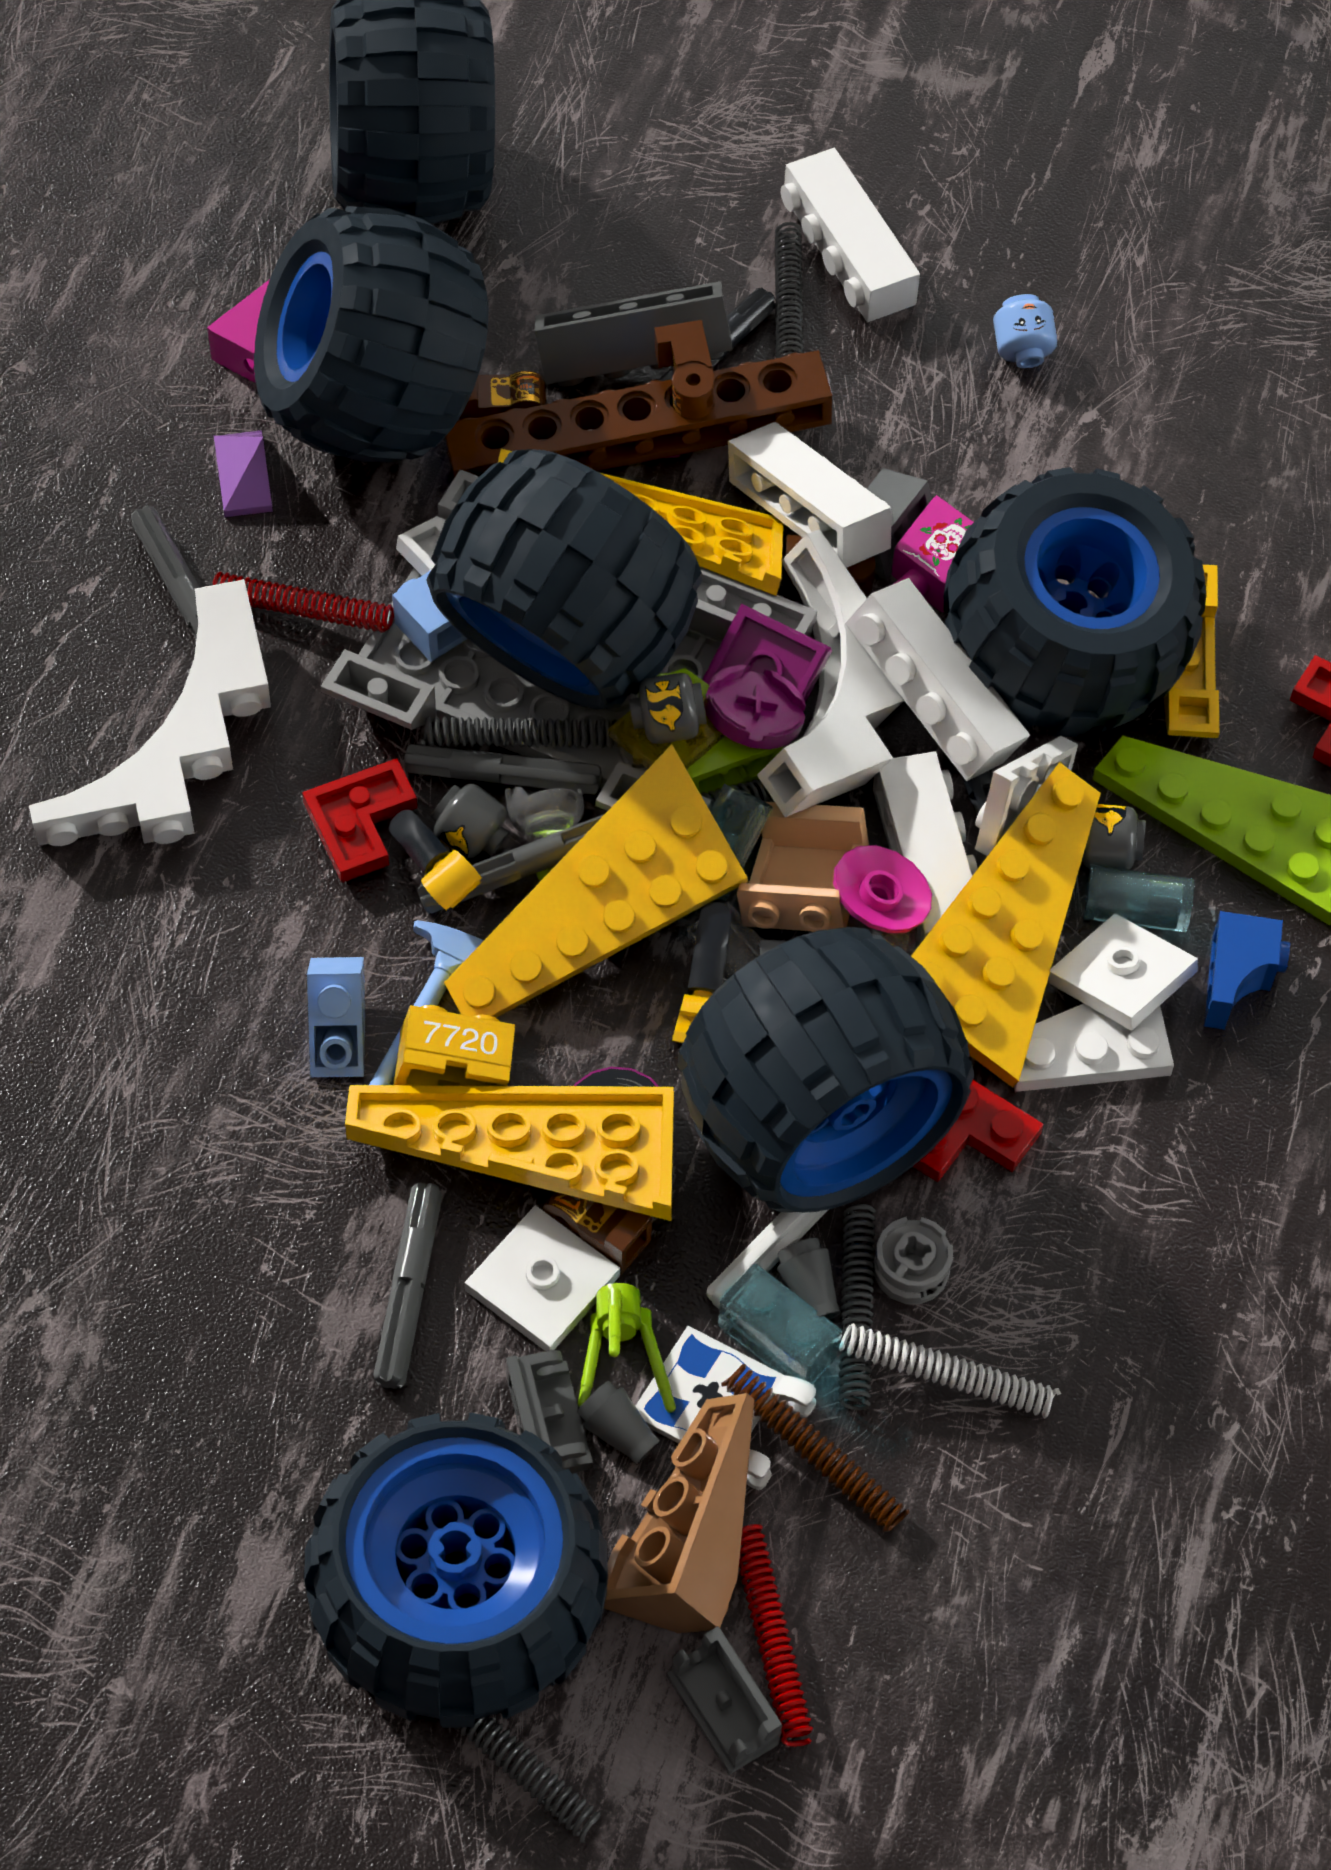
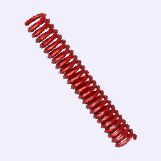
[213,572,394,633]
[739,1524,813,1747]

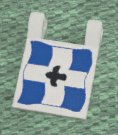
[635,1326,816,1490]

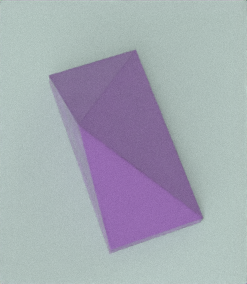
[214,430,273,517]

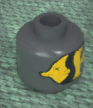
[629,673,707,744]
[431,784,510,860]
[1081,804,1146,872]

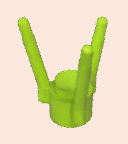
[578,1283,676,1413]

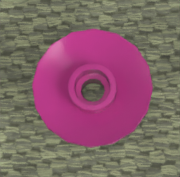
[833,845,932,933]

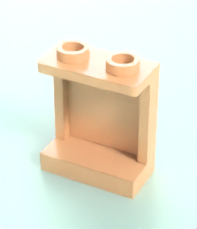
[737,802,869,932]

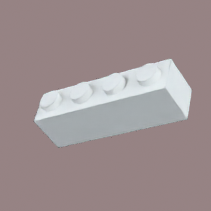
[781,147,920,323]
[728,422,893,568]
[845,578,1030,781]
[873,751,978,948]

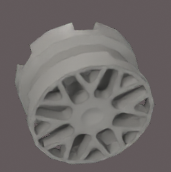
[874,1217,953,1304]

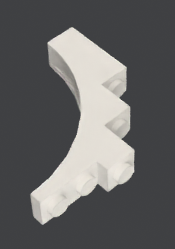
[757,529,904,817]
[29,579,271,846]

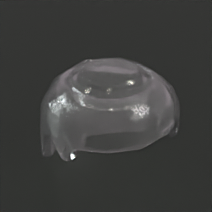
[505,787,585,839]

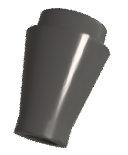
[777,1238,841,1325]
[577,1381,661,1465]

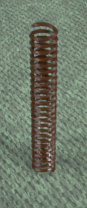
[721,1364,910,1532]

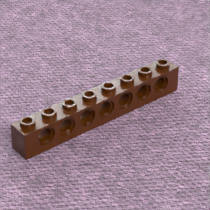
[445,350,832,480]

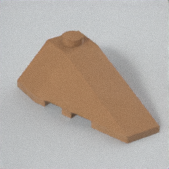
[604,1393,754,1633]

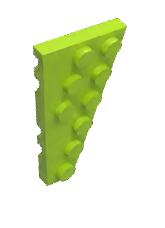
[1092,735,1331,926]

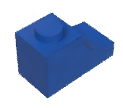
[1204,911,1290,1030]

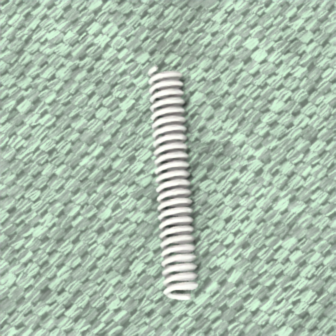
[839,1323,1061,1418]

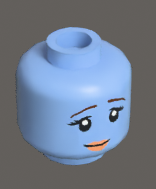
[993,294,1057,368]

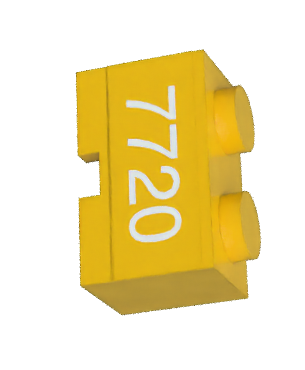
[394,1005,515,1086]

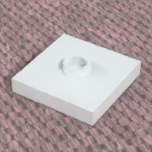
[1049,913,1198,1031]
[464,1205,620,1351]

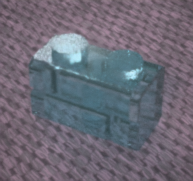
[718,1263,843,1385]

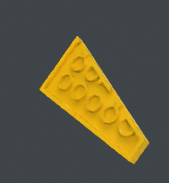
[497,448,783,596]
[444,744,748,1018]
[911,762,1101,1088]
[345,1085,674,1221]

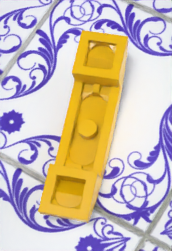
[1164,565,1220,738]

